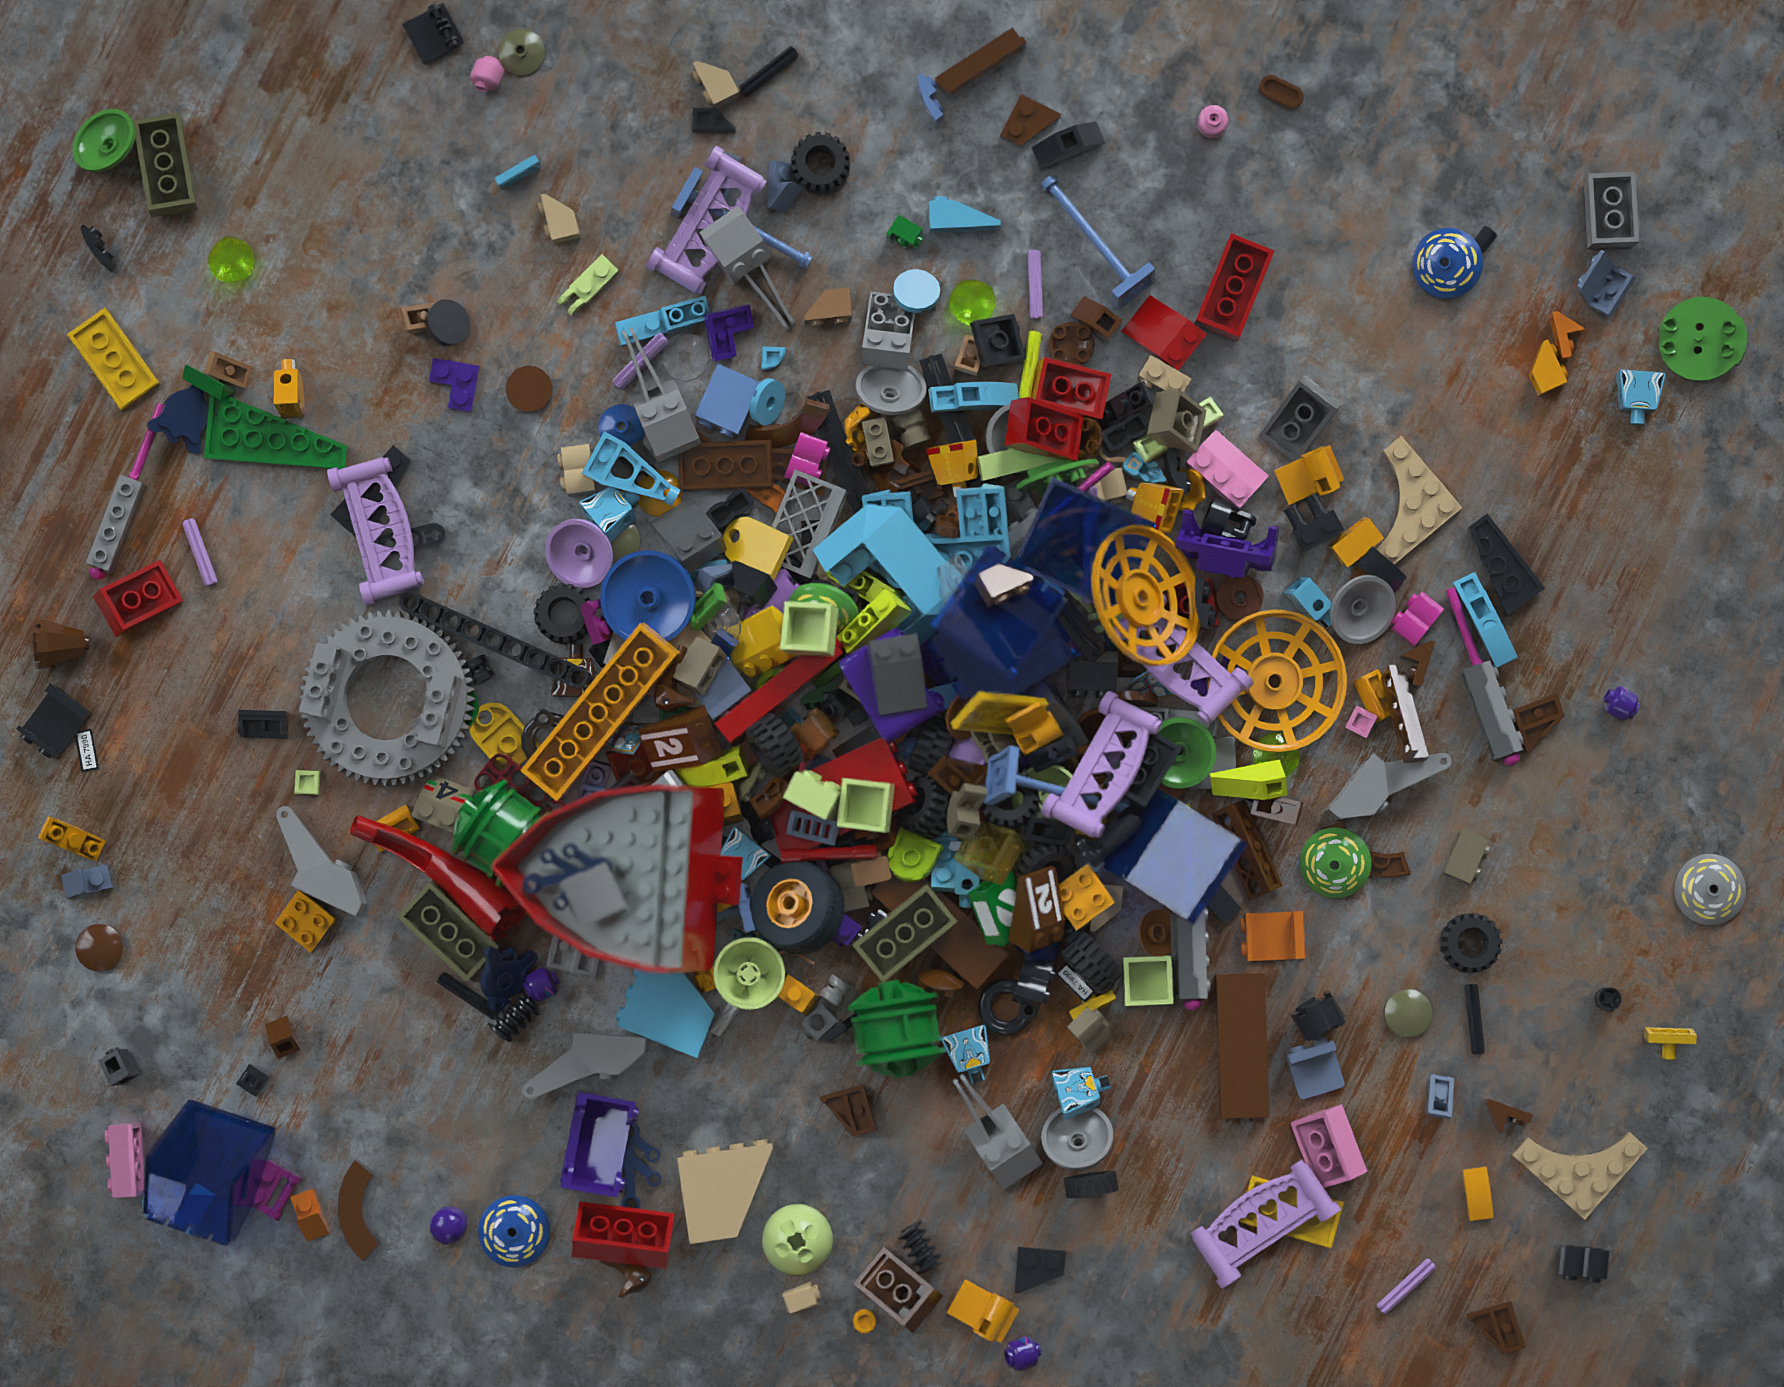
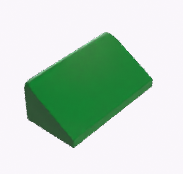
[182,364,234,400]

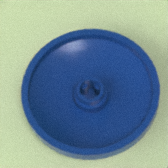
[600,550,696,642]

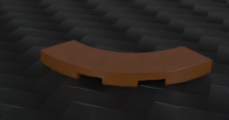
[744,399,830,448]
[749,764,800,821]
[1320,821,1411,878]
[338,1160,380,1261]

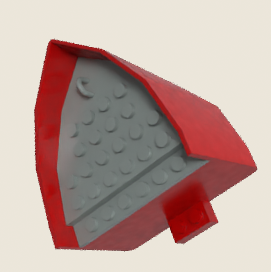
[492,784,743,973]

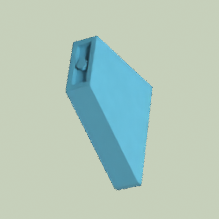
[615,969,716,1058]

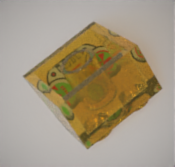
[953,820,1024,885]

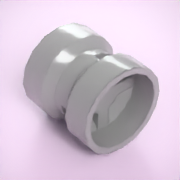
[820,974,852,1007]

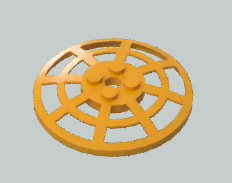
[1092,525,1201,667]
[1206,609,1347,752]

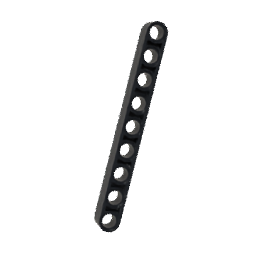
[398,591,593,690]

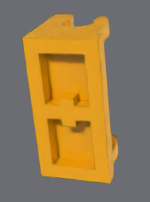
[1327,517,1384,568]

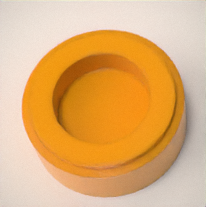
[853,1309,877,1334]

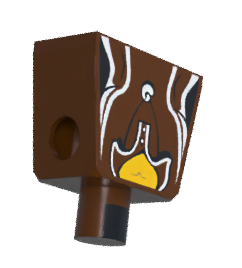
[551,644,596,697]

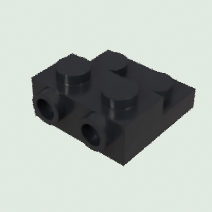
[970,314,1027,368]

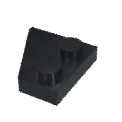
[1014,1246,1066,1293]

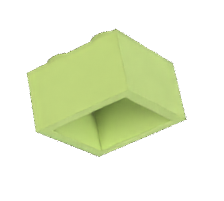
[780,601,838,657]
[783,770,842,820]
[837,778,895,832]
[1122,956,1173,1006]

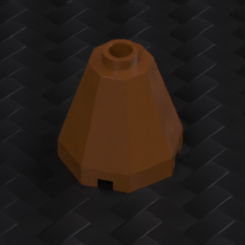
[33,620,89,669]

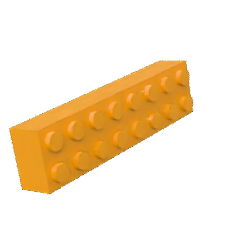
[520,622,681,801]

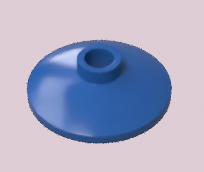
[598,404,645,449]

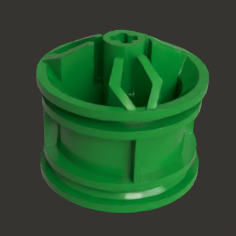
[451,779,551,888]
[846,980,946,1079]

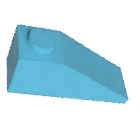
[929,196,1001,233]

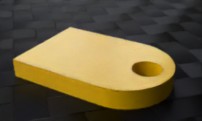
[723,517,794,581]
[469,703,541,770]

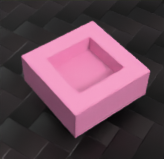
[1345,706,1378,738]

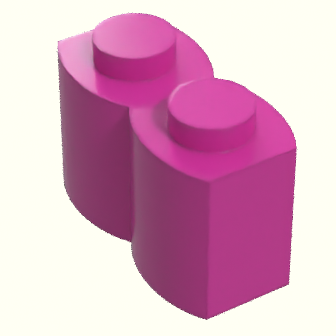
[784,432,830,486]
[1391,592,1444,647]

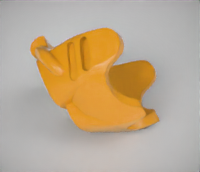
[844,403,877,452]
[1161,468,1205,511]

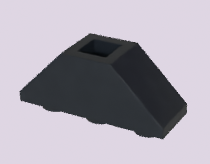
[1031,121,1105,169]
[1097,381,1154,431]

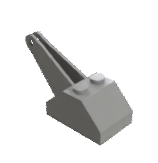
[699,206,796,332]
[622,327,702,462]
[1325,753,1452,821]
[276,806,368,917]
[522,1032,649,1099]
[953,1074,1043,1190]

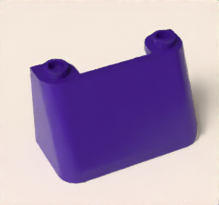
[839,627,946,743]
[559,1091,639,1197]

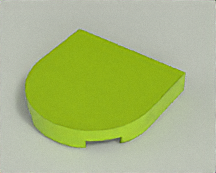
[888,827,944,882]

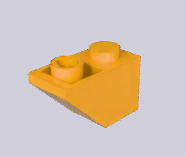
[1528,339,1568,397]

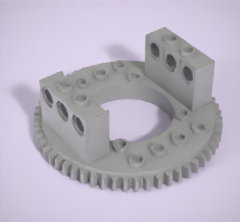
[299,611,475,786]

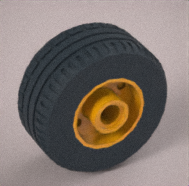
[750,861,845,954]

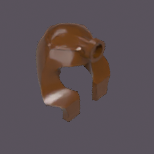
[851,439,921,493]

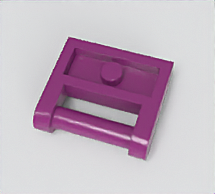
[581,598,613,645]
[241,1158,302,1221]

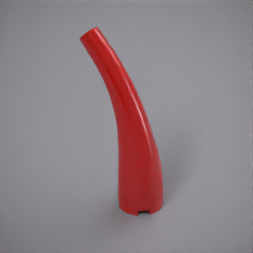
[350,815,526,941]

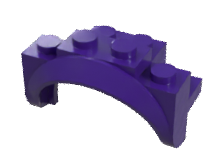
[1175,509,1279,578]

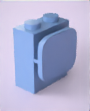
[695,364,761,438]

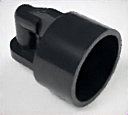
[1201,497,1257,541]

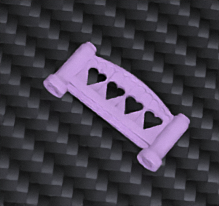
[645,145,767,294]
[327,457,424,606]
[1113,595,1254,724]
[1041,691,1162,838]
[1190,1159,1341,1289]

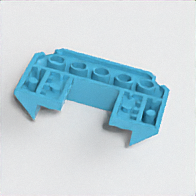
[862,484,1011,588]
[813,504,963,646]

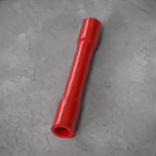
[781,844,877,863]

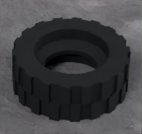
[1064,1171,1119,1198]

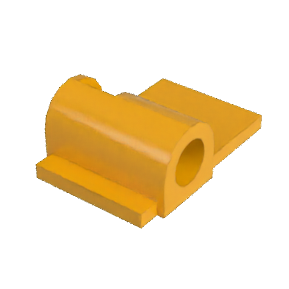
[1274,445,1344,505]
[1005,701,1063,756]
[947,1279,1020,1343]

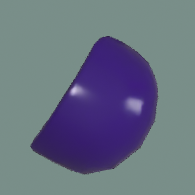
[430,1206,468,1245]

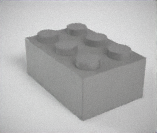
[1583,172,1639,249]

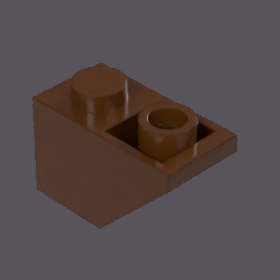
[1070,296,1123,343]

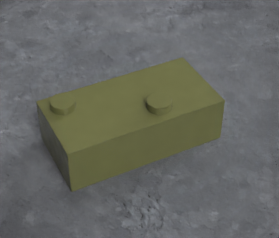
[133,113,198,218]
[397,880,502,982]
[852,884,957,982]

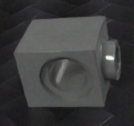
[801,1004,838,1040]

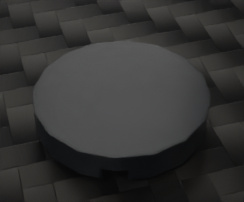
[425,300,471,346]

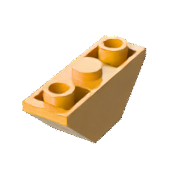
[38,816,106,862]

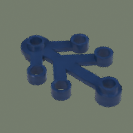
[523,843,612,911]
[621,1121,662,1209]

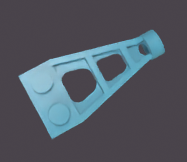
[581,432,680,506]

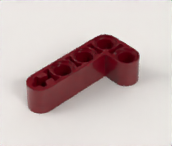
[474,752,567,814]

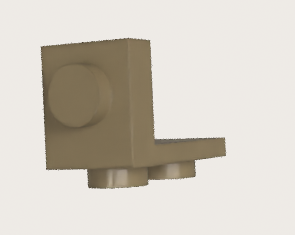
[862,417,894,467]

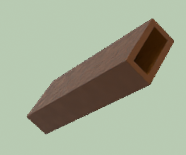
[871,870,1009,990]
[1215,973,1269,1123]

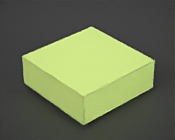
[294,770,321,795]

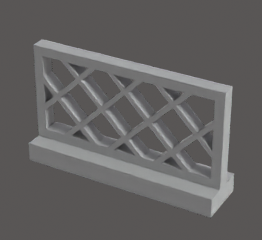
[772,469,849,579]

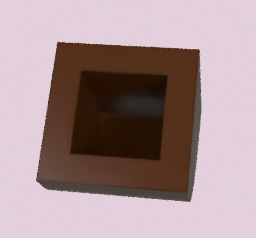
[265,1016,300,1059]

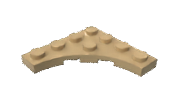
[1376,436,1462,564]
[1512,1132,1648,1220]

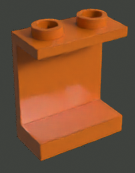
[1240,911,1305,961]

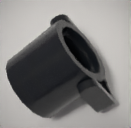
[911,494,948,533]

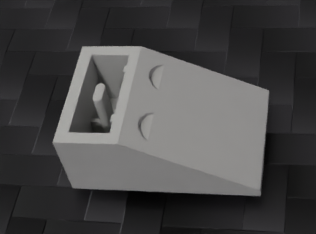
[861,292,915,370]

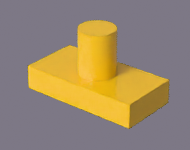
[1069,990,1117,1020]
[1644,1027,1697,1060]

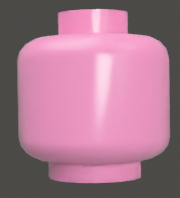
[470,56,504,93]
[1197,105,1229,138]

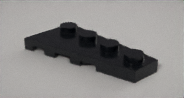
[330,445,412,537]
[1467,513,1545,617]

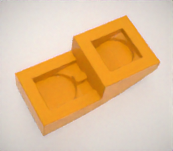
[1462,1167,1494,1221]

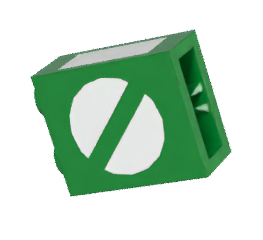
[968,871,1018,946]

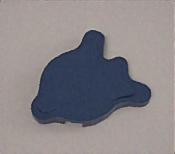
[147,384,209,454]
[480,946,538,1011]

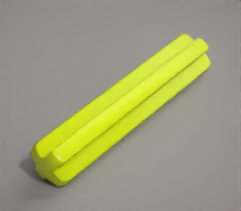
[1019,331,1042,398]

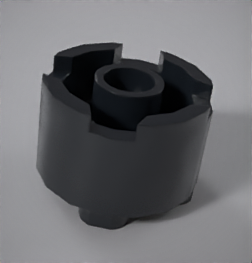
[1289,990,1346,1042]

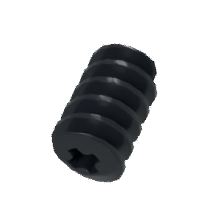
[487,990,541,1042]
[898,1220,945,1275]

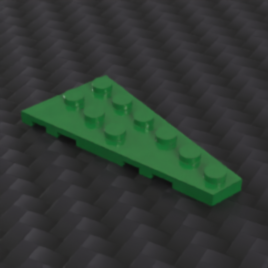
[204,395,348,469]

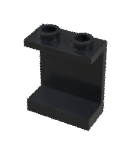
[16,683,93,759]

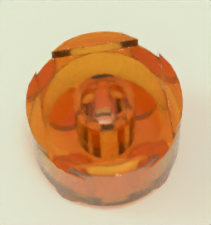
[789,708,840,763]

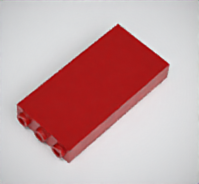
[715,637,844,747]
[768,737,918,853]

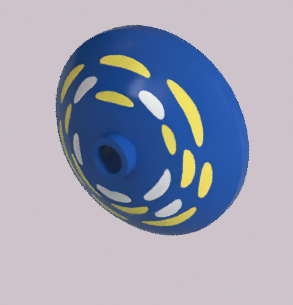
[1412,228,1483,299]
[478,1195,550,1267]

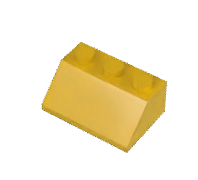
[723,605,797,678]

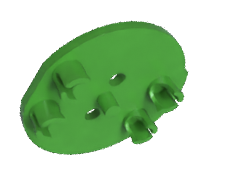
[1659,297,1747,381]
[1016,459,1099,500]

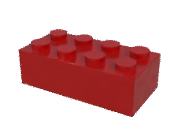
[1194,233,1275,342]
[571,1201,674,1269]

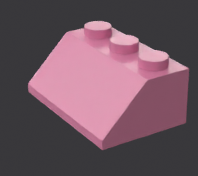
[1185,430,1269,510]
[1290,1104,1368,1188]
[105,1123,145,1198]

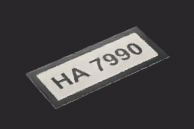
[75,728,99,772]
[1055,962,1096,1003]

